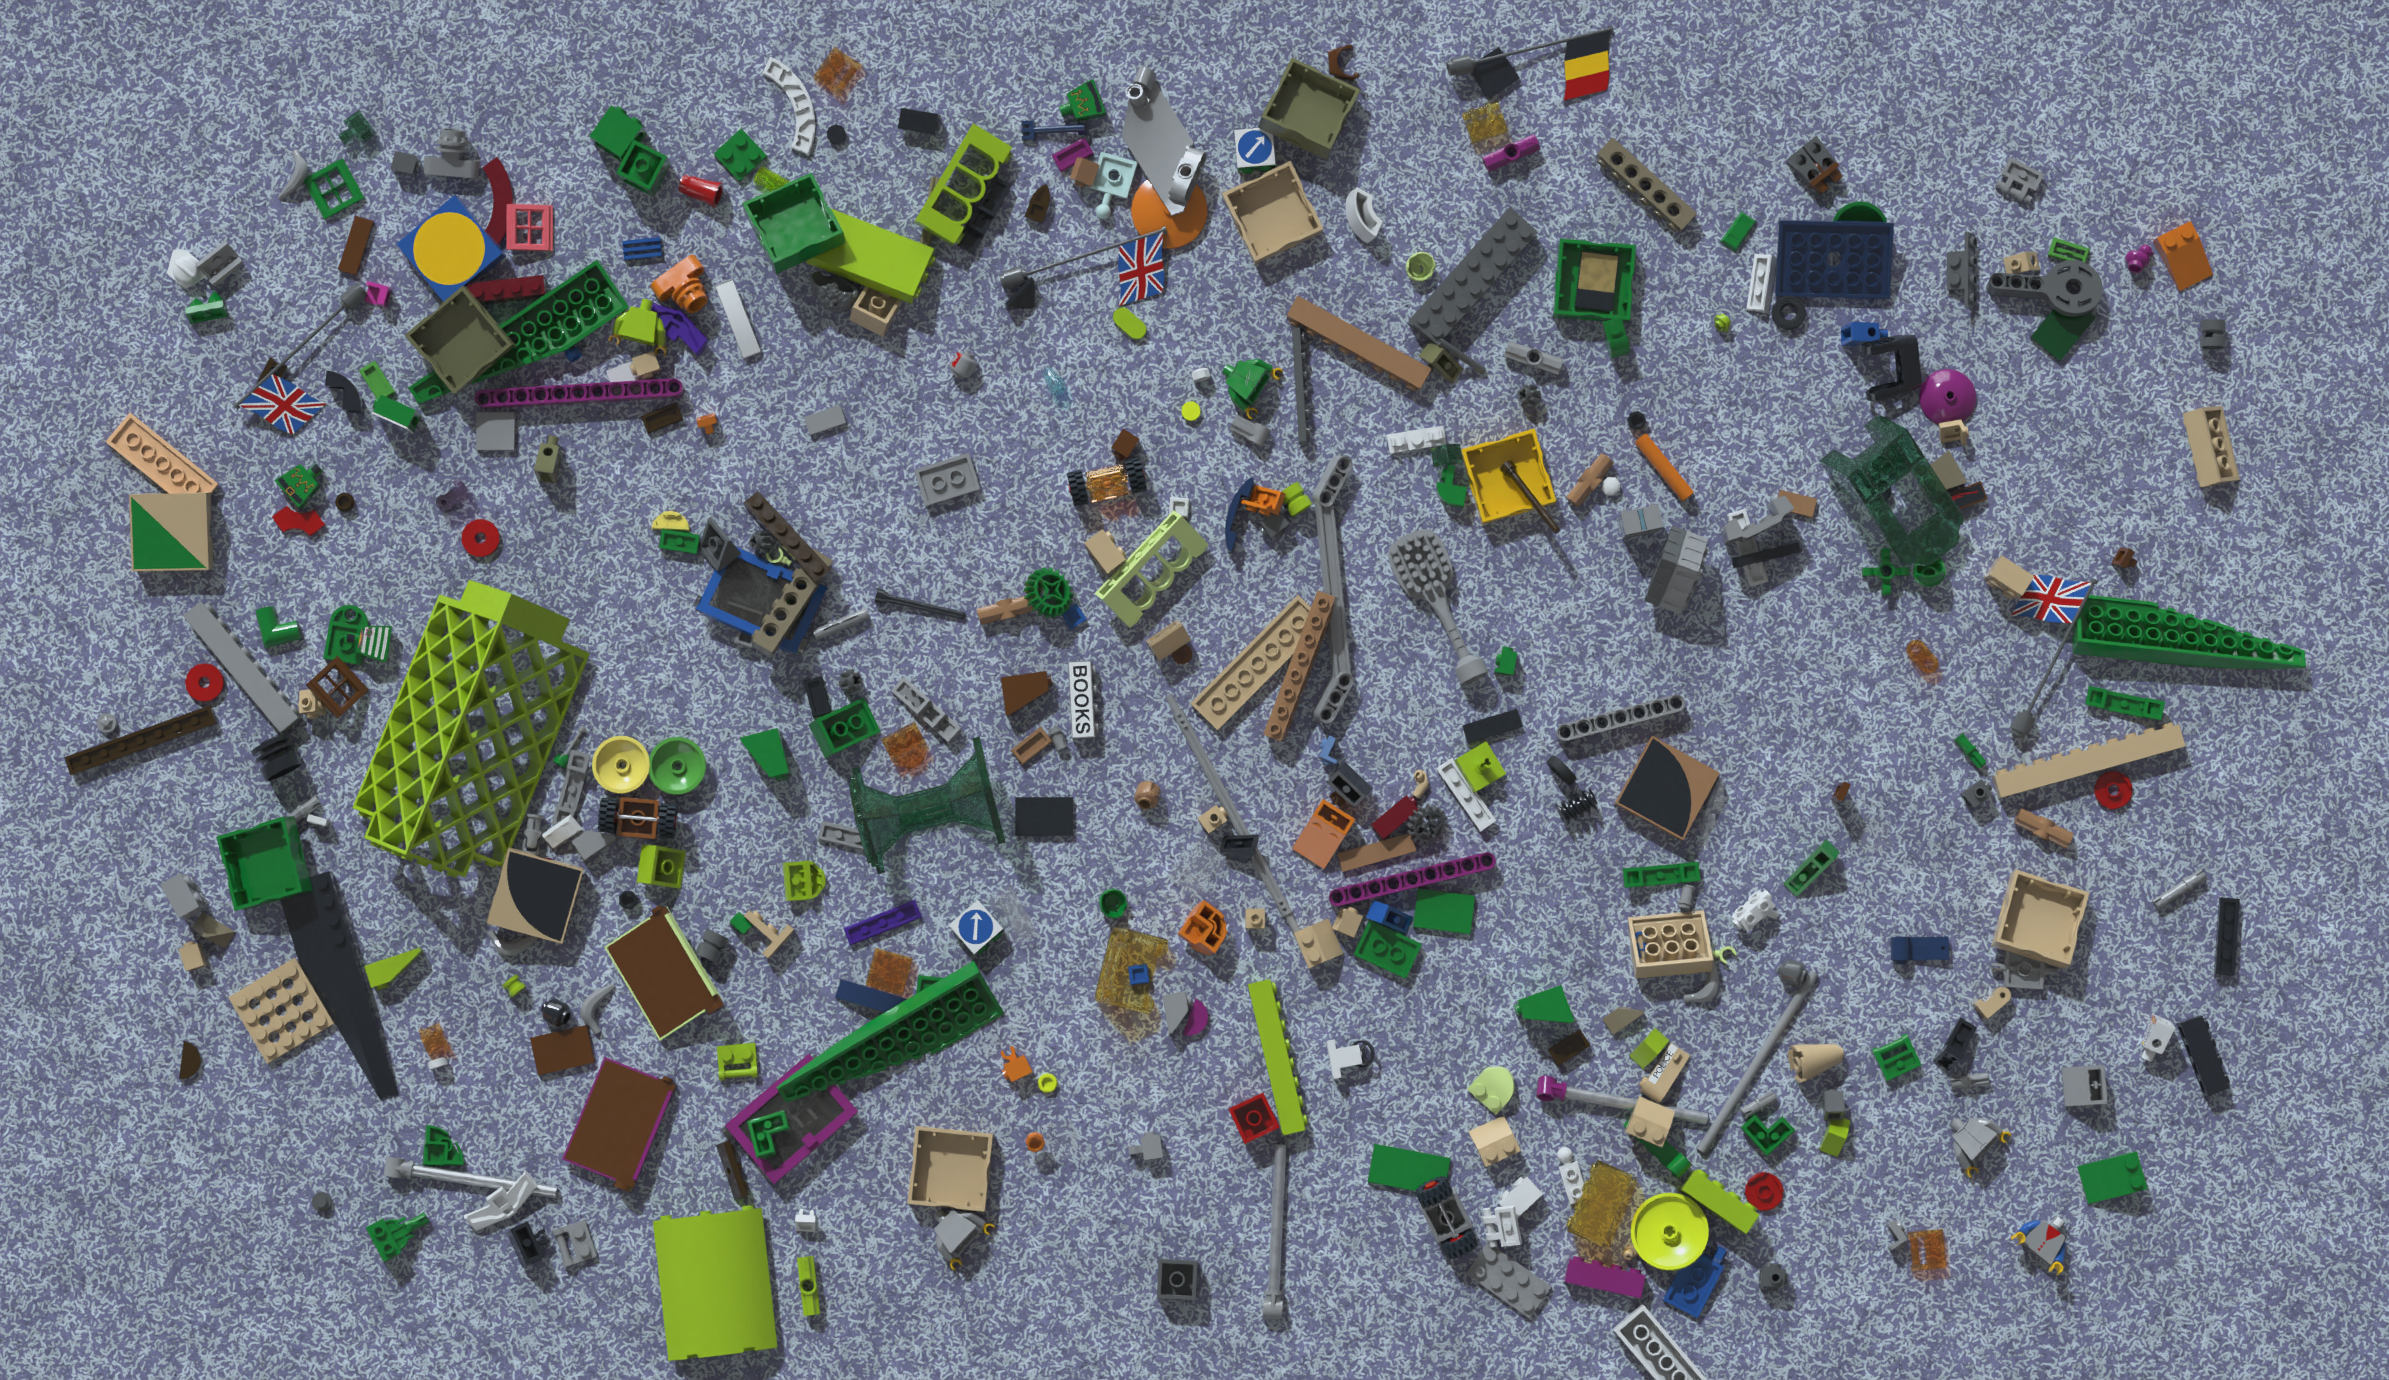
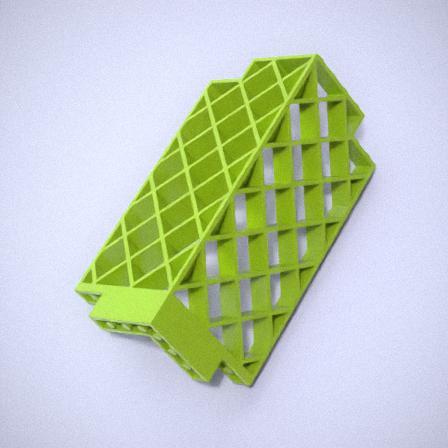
[352,580,590,879]

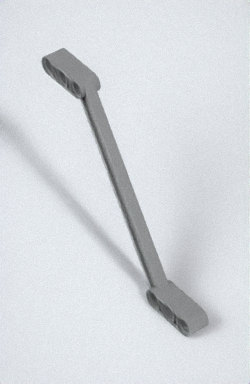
[1312,455,1354,724]

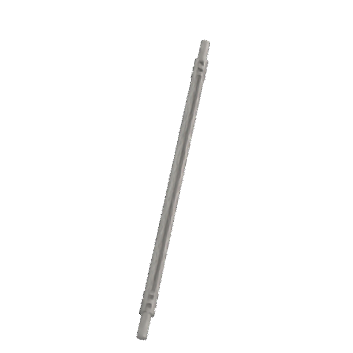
[1165,694,1300,933]

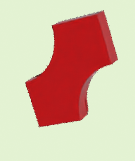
[272,506,326,536]

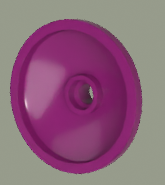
[1919,369,1976,424]

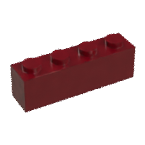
[467,275,548,305]

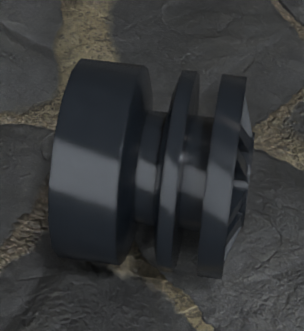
[251,734,302,781]

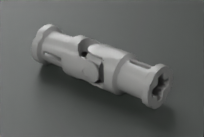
[522,814,544,856]

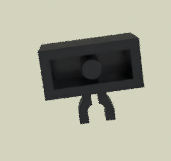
[1327,762,1373,808]
[507,1222,550,1268]

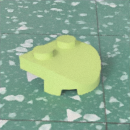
[1467,1066,1515,1115]

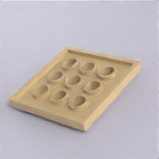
[228,958,335,1064]

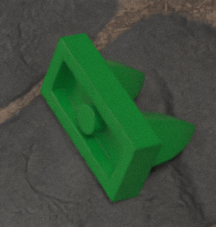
[185,291,228,324]

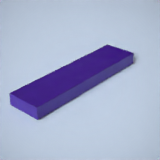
[843,900,922,946]

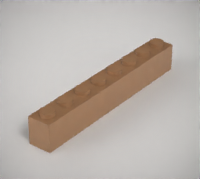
[1286,296,1431,392]

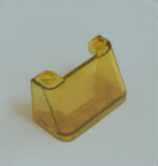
[1095,927,1168,1015]

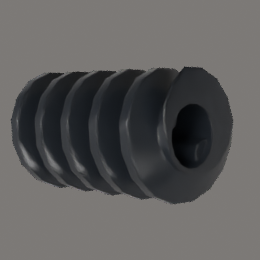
[1555,787,1598,824]

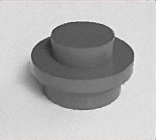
[312,1192,332,1211]

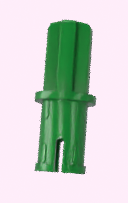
[1954,733,1986,769]

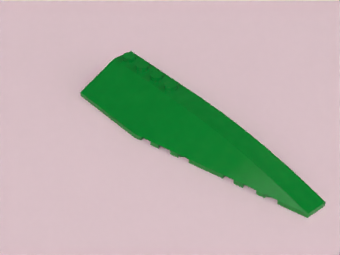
[408,260,629,404]
[2072,595,2306,669]
[777,961,1005,1103]

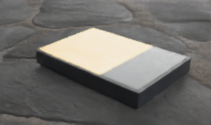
[1574,251,1619,312]

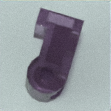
[436,478,472,512]

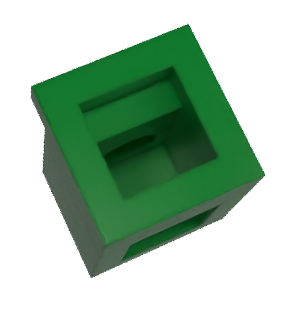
[1494,647,1517,676]

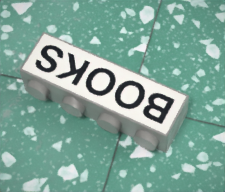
[1068,661,1099,740]

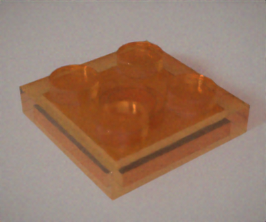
[865,948,913,995]

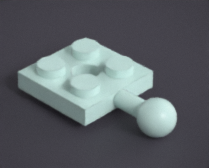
[1090,152,1137,219]

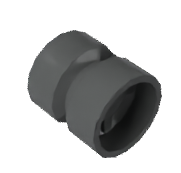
[2200,319,2226,350]
[695,928,729,963]

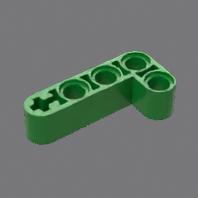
[1623,1118,1692,1179]

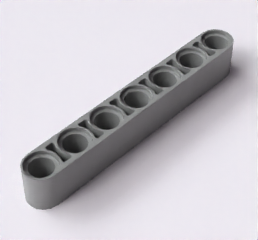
[1555,695,1685,742]

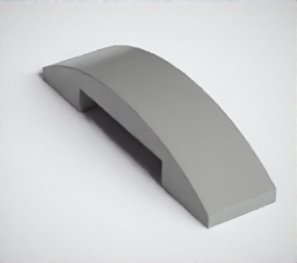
[552,750,591,825]

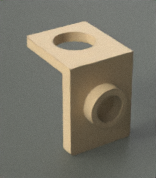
[2003,252,2040,274]

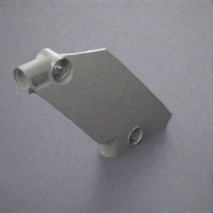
[1122,66,1207,216]

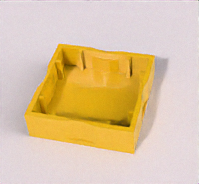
[1460,428,1556,525]

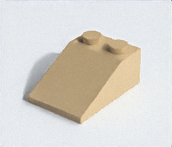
[849,286,903,337]

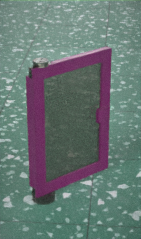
[721,1054,858,1185]

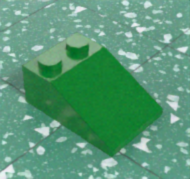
[808,697,881,759]
[2077,1151,2148,1204]

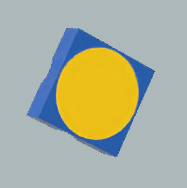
[397,195,507,302]

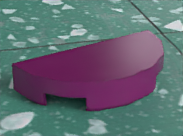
[1183,998,1208,1036]

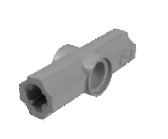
[1504,341,1563,375]

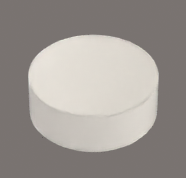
[427,1057,448,1070]

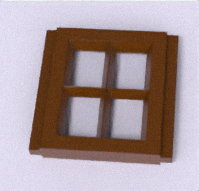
[306,656,369,719]

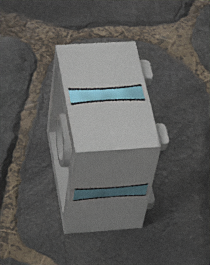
[1618,503,1663,539]

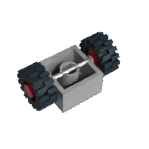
[1415,1176,1478,1259]

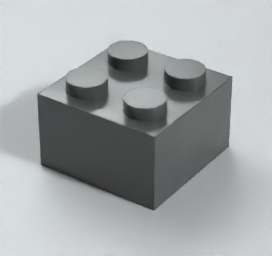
[1157,1258,1197,1300]

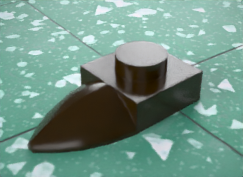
[1024,184,1050,224]

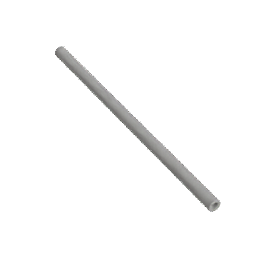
[1697,970,1819,1154]

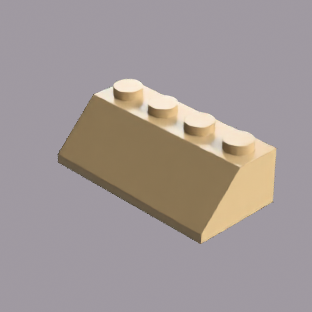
[2183,406,2240,488]

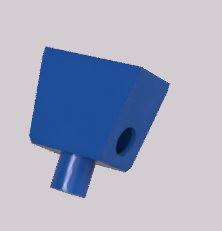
[1841,322,1888,346]

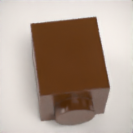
[1111,429,1140,460]

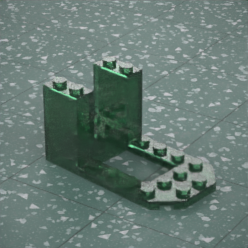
[1819,414,1964,567]

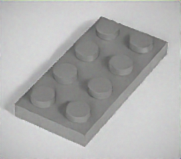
[1465,1242,1551,1319]

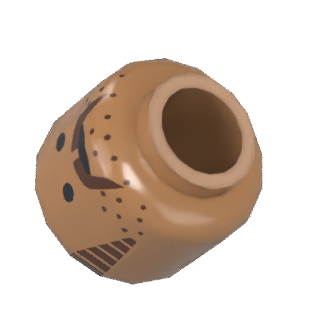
[1134,781,1161,810]

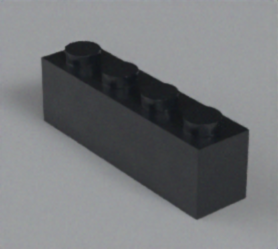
[2176,1015,2230,1096]

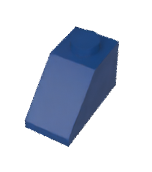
[1366,900,1413,935]

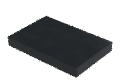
[1015,797,1073,836]

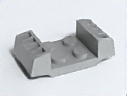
[1720,496,1794,545]

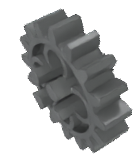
[1407,804,1449,846]

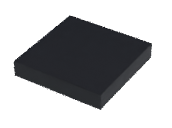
[1470,47,1520,99]

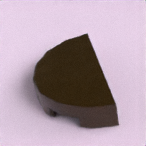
[179,1041,202,1079]

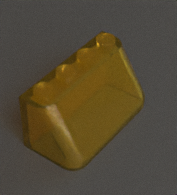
[1566,1160,1638,1249]

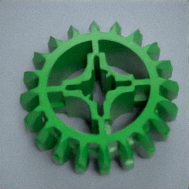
[1023,567,1074,619]

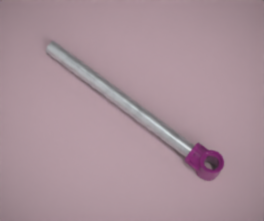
[1536,1076,1708,1125]

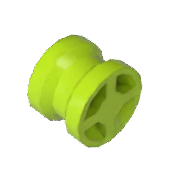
[502,974,526,998]

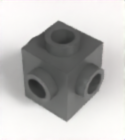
[1758,1263,1788,1292]

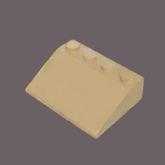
[1628,910,1713,979]

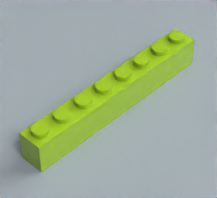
[1248,979,1308,1135]

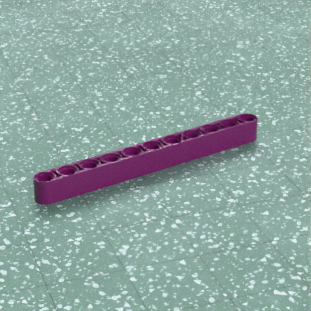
[474,378,684,409]

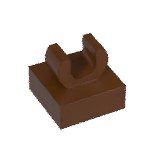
[2111,547,2138,569]

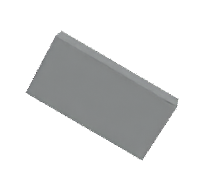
[804,405,846,436]

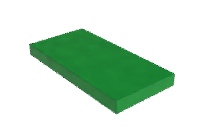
[1367,1144,1450,1191]

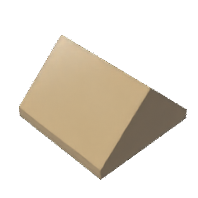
[1145,620,1191,661]

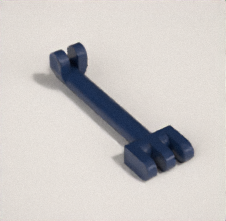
[1021,120,1087,141]

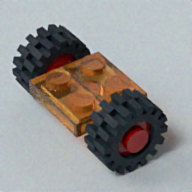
[1067,457,1147,507]

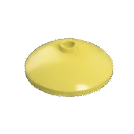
[592,736,650,794]

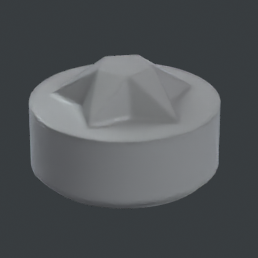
[97,713,118,733]

